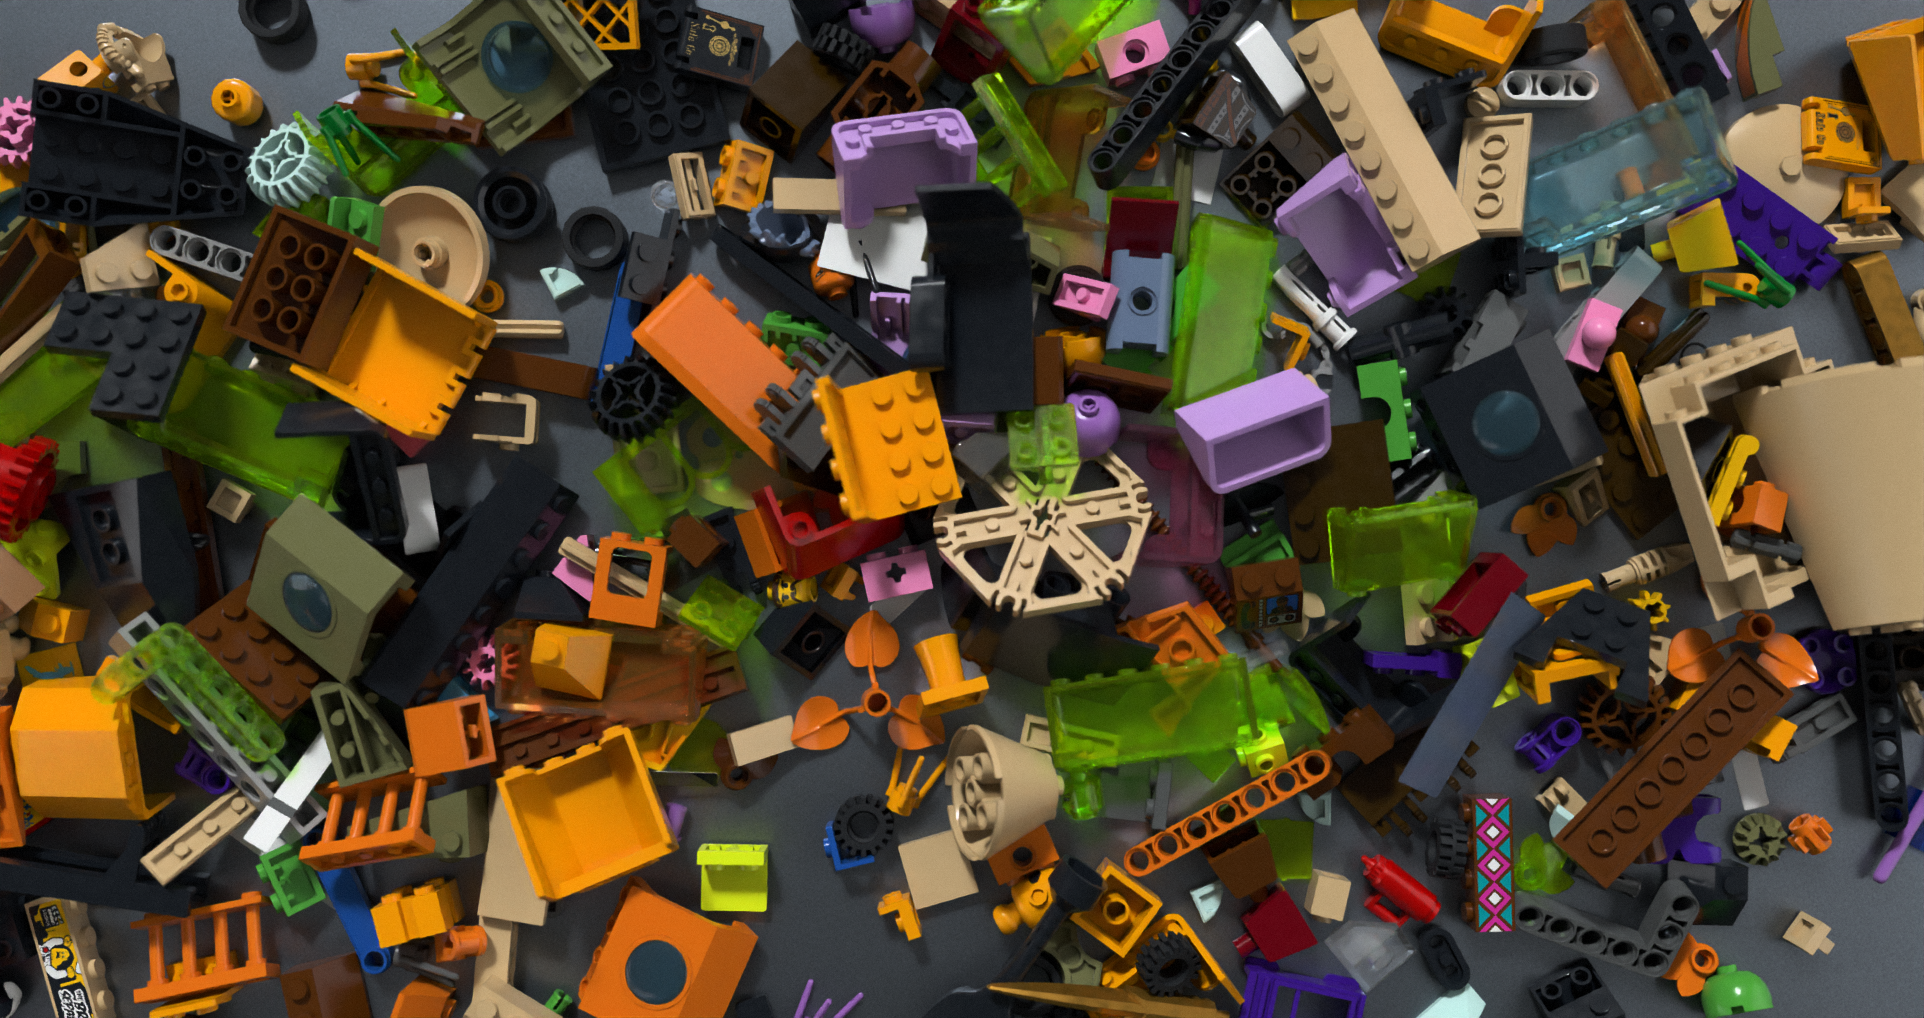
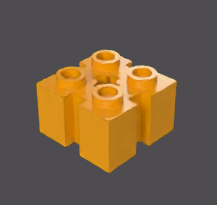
[370,876,466,949]

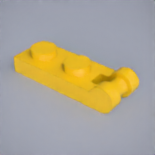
[1708,434,1760,526]

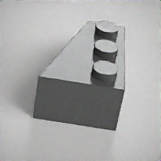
[1433,289,1529,379]

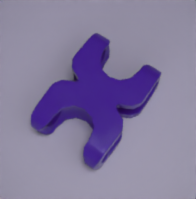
[1649,793,1722,864]

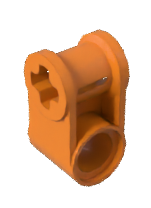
[434,925,487,963]

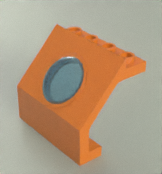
[578,875,759,1018]

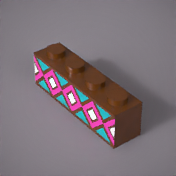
[1458,793,1516,932]

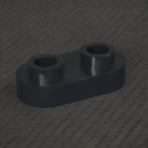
[1419,925,1470,990]

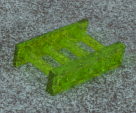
[960,72,1069,208]

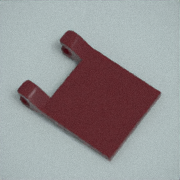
[1101,197,1179,282]

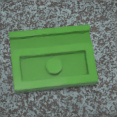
[1215,518,1295,567]

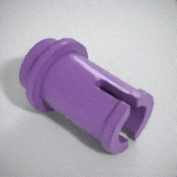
[665,803,688,842]

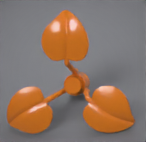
[1667,576,1819,688]
[791,610,945,750]

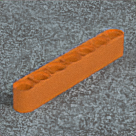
[1124,749,1332,877]

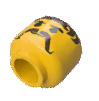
[767,570,818,609]

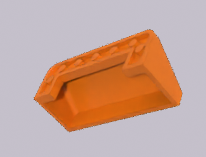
[631,273,800,474]

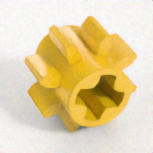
[1627,590,1671,631]

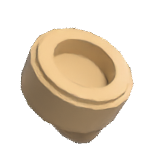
[1464,87,1500,118]

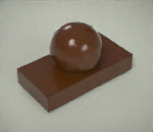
[1617,297,1666,369]

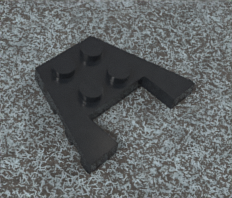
[1513,588,1650,709]

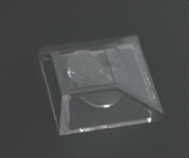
[1324,920,1417,994]

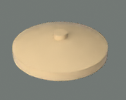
[1712,104,1848,237]
[369,186,490,306]

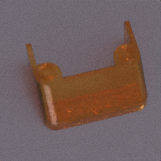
[1008,84,1132,232]

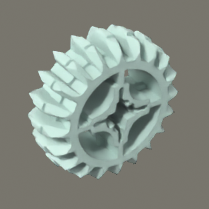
[244,121,336,209]

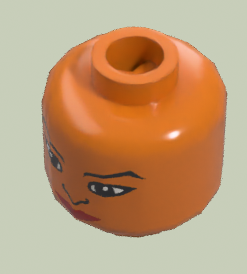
[808,253,855,301]

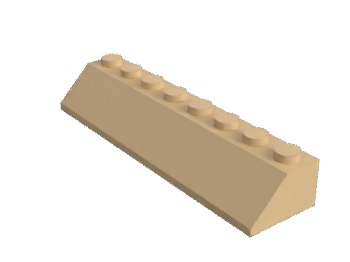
[1287,8,1482,273]

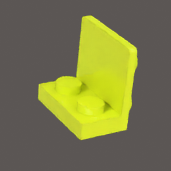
[697,843,768,912]

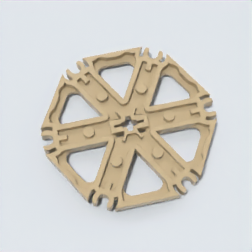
[933,425,1152,618]

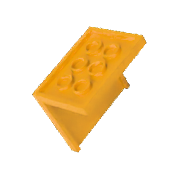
[812,370,963,524]

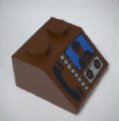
[1225,557,1303,633]

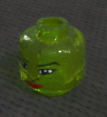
[1061,769,1105,820]

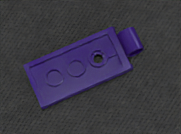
[1676,156,1843,291]

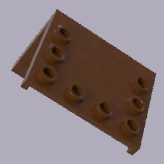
[178,517,336,725]

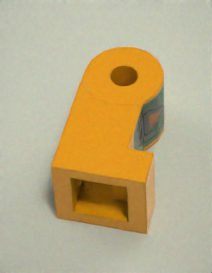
[1689,272,1760,309]

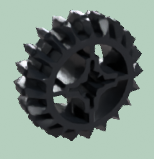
[588,354,680,445]

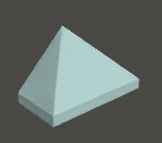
[1416,983,1486,1018]

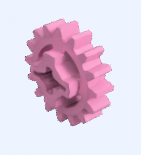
[0,96,35,169]

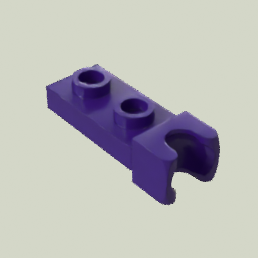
[1362,648,1462,679]

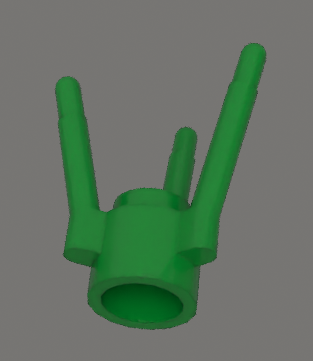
[316,104,401,177]
[1704,240,1796,309]

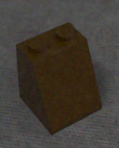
[740,40,850,164]

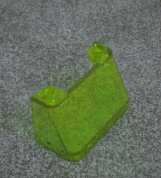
[1327,489,1478,598]

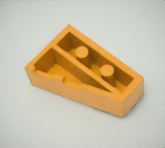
[1666,679,1798,762]

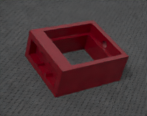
[930,0,1023,95]
[1429,552,1529,638]

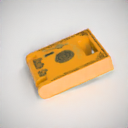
[1801,97,1882,175]

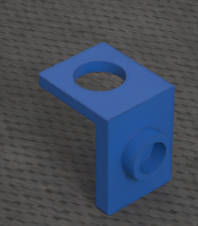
[823,820,876,871]

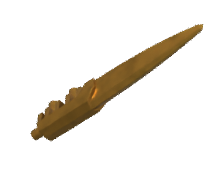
[986,982,1230,1018]

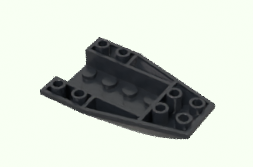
[18,79,252,227]

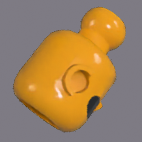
[992,867,1070,935]

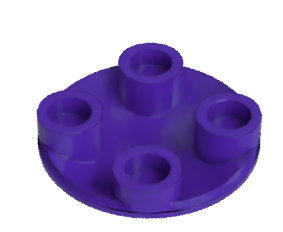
[1798,629,1857,694]

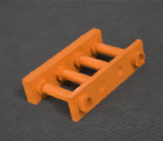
[298,767,447,872]
[130,891,281,1004]

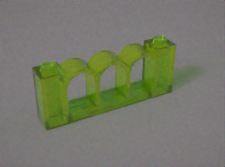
[592,395,752,536]

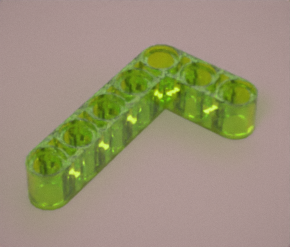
[90,622,285,762]

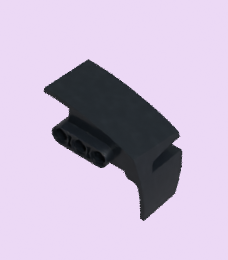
[909,182,1034,416]
[941,547,1160,705]

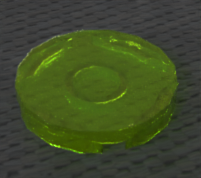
[669,717,728,776]

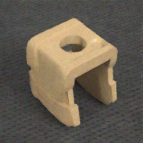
[472,392,541,451]

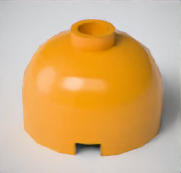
[1040,326,1106,374]

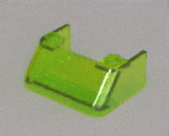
[293,28,466,196]

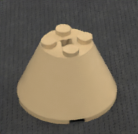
[945,724,1064,861]

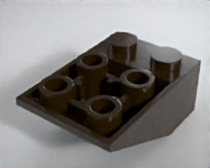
[1219,110,1339,231]

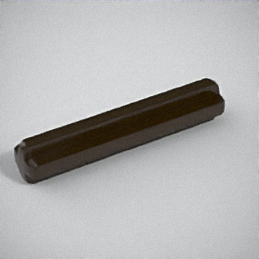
[1632,308,1710,382]

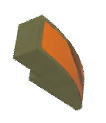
[1734,0,1785,102]

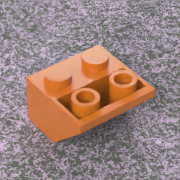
[404,694,497,777]

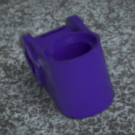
[1514,712,1582,774]
[173,738,235,795]

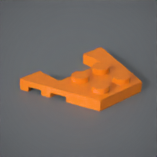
[1115,601,1229,736]

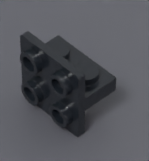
[1491,235,1559,299]

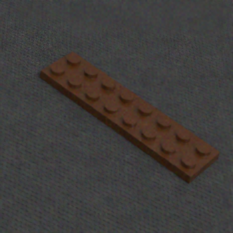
[1551,648,1795,890]

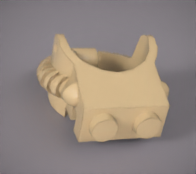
[96,22,174,94]

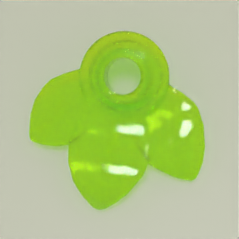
[1514,833,1575,894]

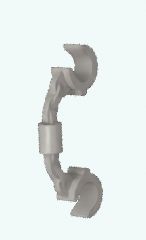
[1259,316,1333,394]

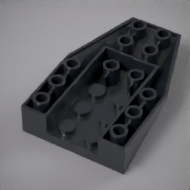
[47,470,203,670]

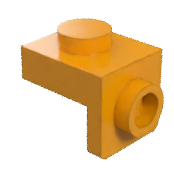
[1841,177,1891,224]

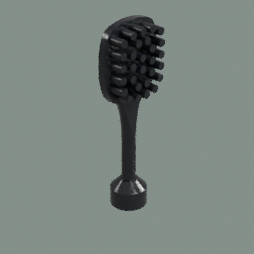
[922,855,1108,1018]

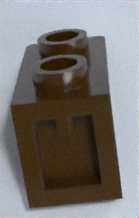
[1577,327,1648,409]

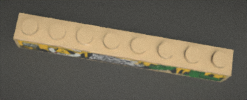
[24,897,117,1018]

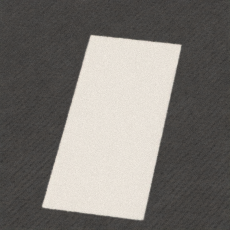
[817,203,1052,322]

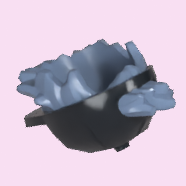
[739,200,821,263]

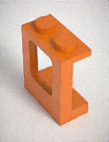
[588,531,673,628]

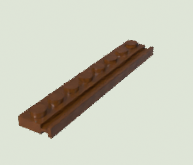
[488,643,749,779]

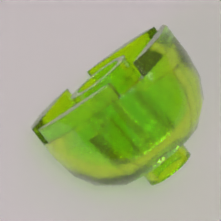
[1236,662,1296,731]

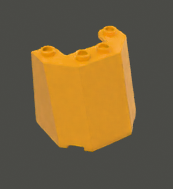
[1845,16,1924,165]
[9,673,176,820]
[496,725,680,902]

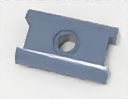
[1106,249,1175,358]

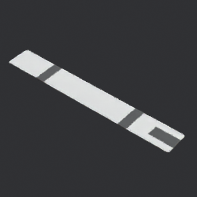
[244,730,332,852]

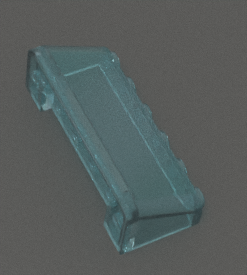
[1523,86,1738,257]

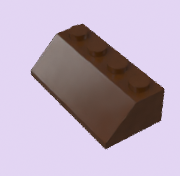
[279,951,374,1018]

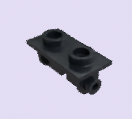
[1390,443,1442,501]

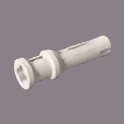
[1269,264,1358,351]

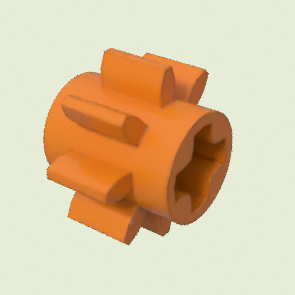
[1787,813,1834,855]

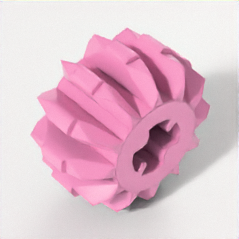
[462,634,520,691]

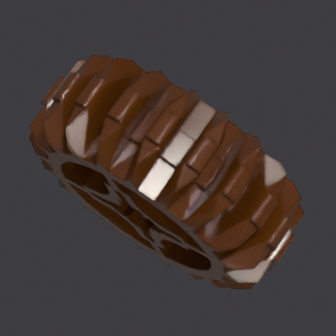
[1576,668,1672,757]

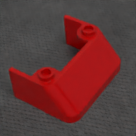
[751,485,905,580]

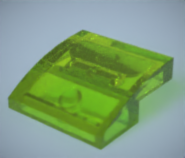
[1275,663,1330,735]

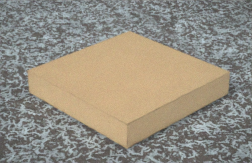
[898,829,979,910]

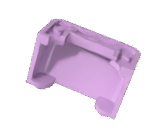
[832,108,978,229]
[1274,152,1418,318]

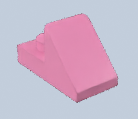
[1052,273,1119,322]

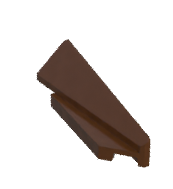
[333,88,485,146]

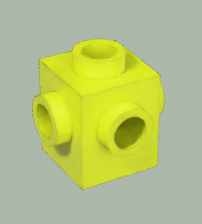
[1235,721,1289,778]

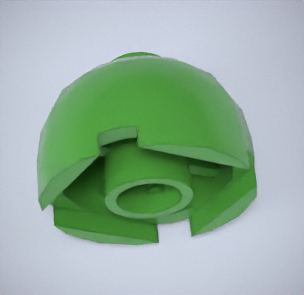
[1700,964,1774,1018]

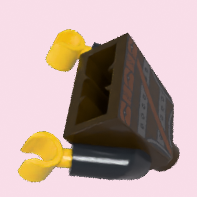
[1155,60,1257,153]

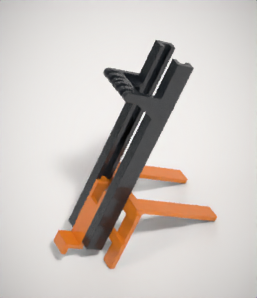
[0,810,211,918]

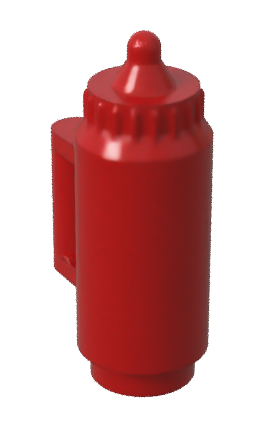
[1361,854,1441,931]

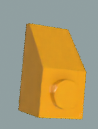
[18,596,91,644]

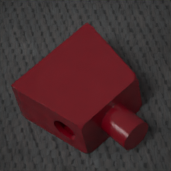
[1232,882,1319,963]

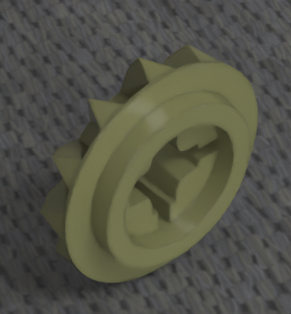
[1732,813,1788,866]

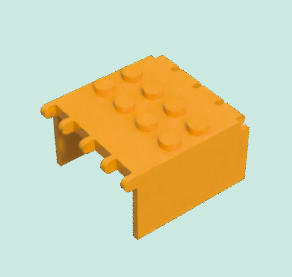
[289,248,498,441]

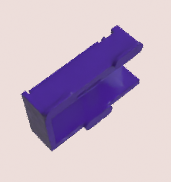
[1238,956,1367,1018]

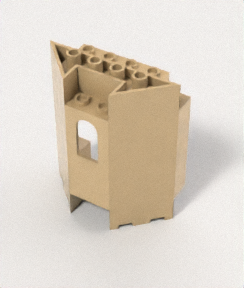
[1639,326,1834,621]

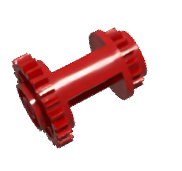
[0,435,60,543]

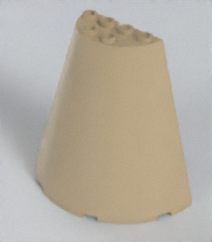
[1732,356,1924,636]

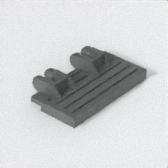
[753,332,884,474]

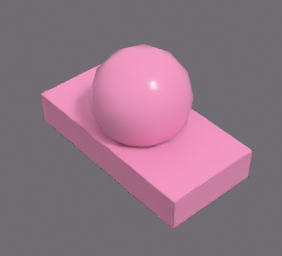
[1564,298,1623,373]

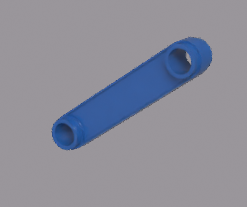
[591,261,645,401]
[303,824,395,974]

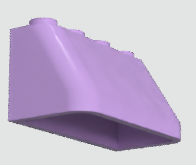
[1174,368,1331,494]

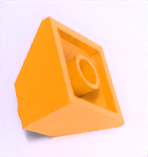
[531,620,614,700]

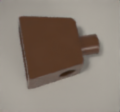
[1200,819,1278,903]

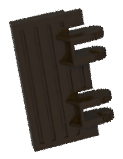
[1336,723,1480,838]

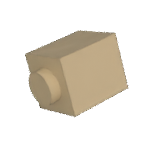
[1304,868,1351,924]

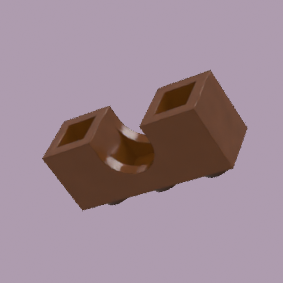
[1291,704,1395,801]

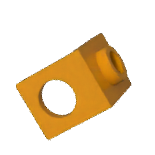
[1270,312,1311,370]

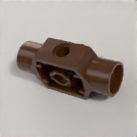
[815,40,942,174]

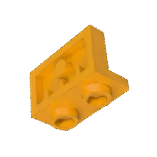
[712,139,775,213]

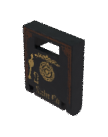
[673,5,764,93]

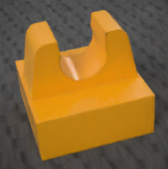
[820,562,864,601]

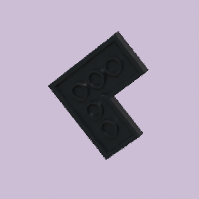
[44,291,207,424]

